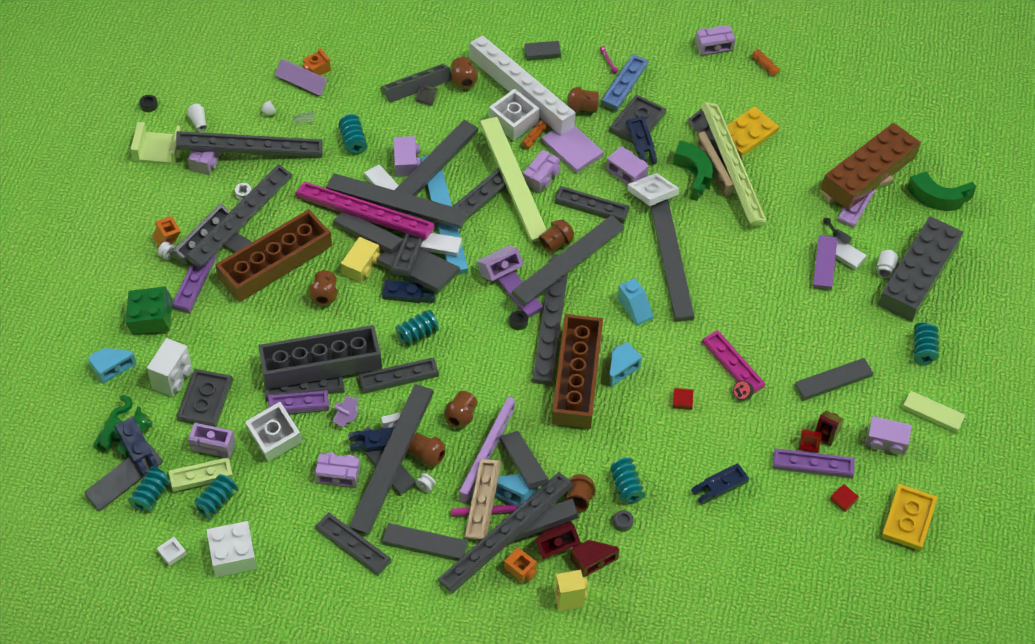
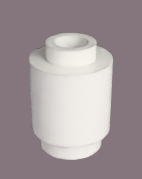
[876,250,898,278]

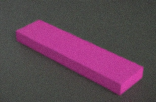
[702,330,766,394]

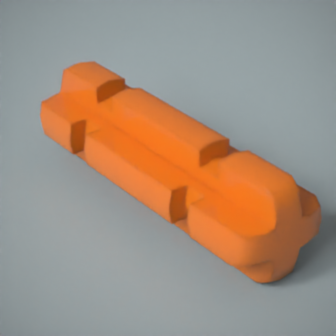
[752,49,779,76]
[521,121,547,149]

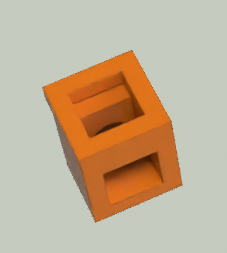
[302,48,331,75]
[152,216,181,247]
[504,547,537,583]

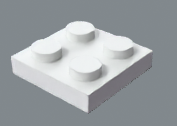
[628,173,679,206]

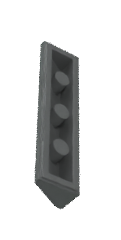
[381,64,452,102]
[169,203,230,264]
[85,443,163,512]

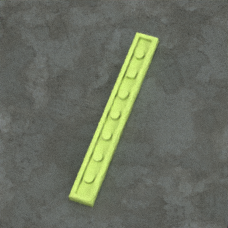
[701,102,767,226]
[480,117,547,243]

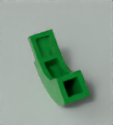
[673,140,713,201]
[907,171,976,211]

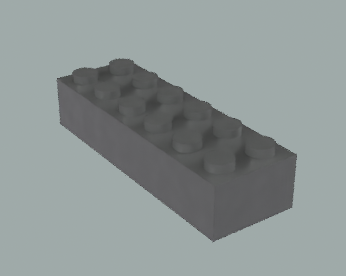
[878,216,963,322]
[258,325,382,389]

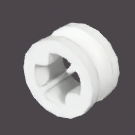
[235,183,251,201]
[157,241,175,260]
[415,473,436,493]

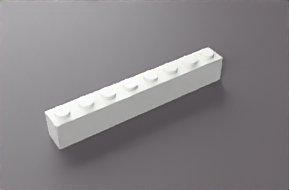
[469,35,576,135]

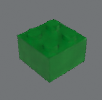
[125,286,173,335]

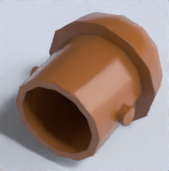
[451,57,478,89]
[567,86,599,114]
[539,220,574,254]
[309,270,338,307]
[444,391,478,428]
[407,433,446,467]
[564,474,596,513]

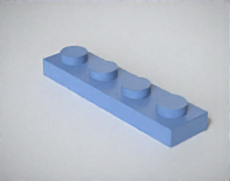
[601,54,648,111]

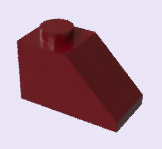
[815,411,844,447]
[535,521,581,559]
[570,540,620,577]

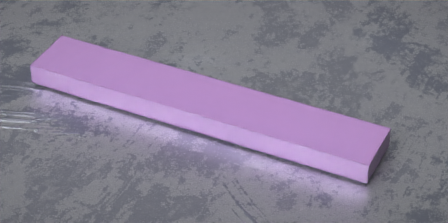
[459,397,515,504]

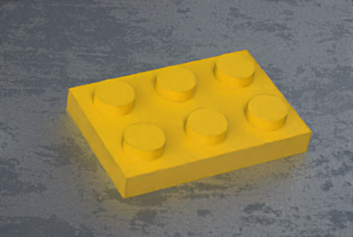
[727,106,780,157]
[882,484,938,551]

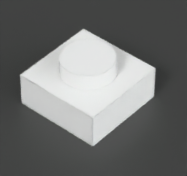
[381,412,401,429]
[157,537,187,566]

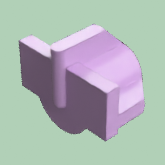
[332,395,359,428]

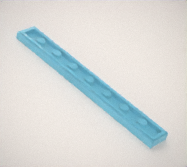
[421,156,468,274]

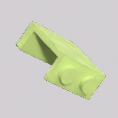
[131,122,181,164]

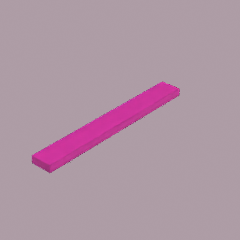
[295,181,435,240]

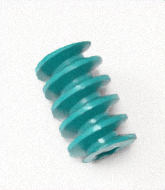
[338,114,368,154]
[395,310,439,345]
[914,322,939,365]
[610,458,646,503]
[128,466,171,511]
[194,474,239,520]

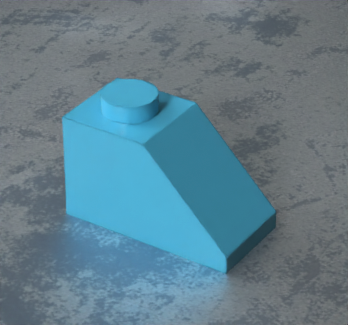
[617,278,654,326]
[609,342,642,387]
[88,348,136,384]
[495,474,538,507]

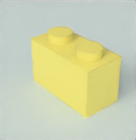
[341,237,381,283]
[554,570,588,612]

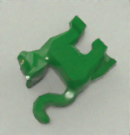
[94,395,153,460]

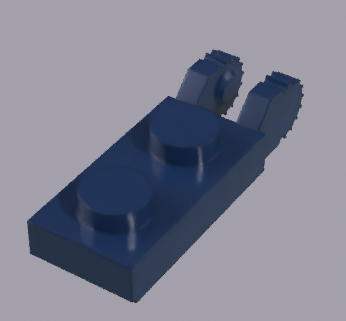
[626,116,657,164]
[382,280,436,303]
[114,416,158,475]
[348,427,395,452]
[691,463,749,505]

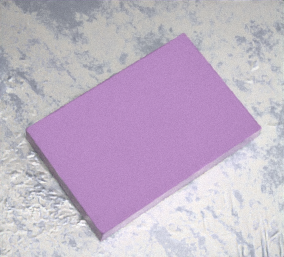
[541,126,604,173]

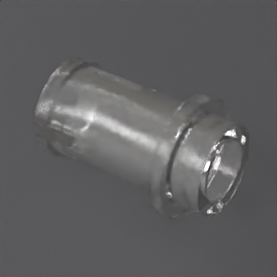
[292,110,316,126]

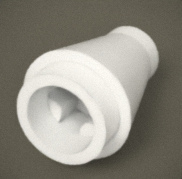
[187,104,207,131]

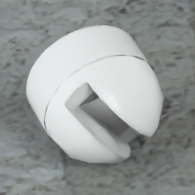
[261,100,277,116]

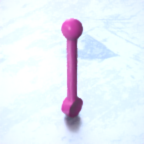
[600,46,618,73]

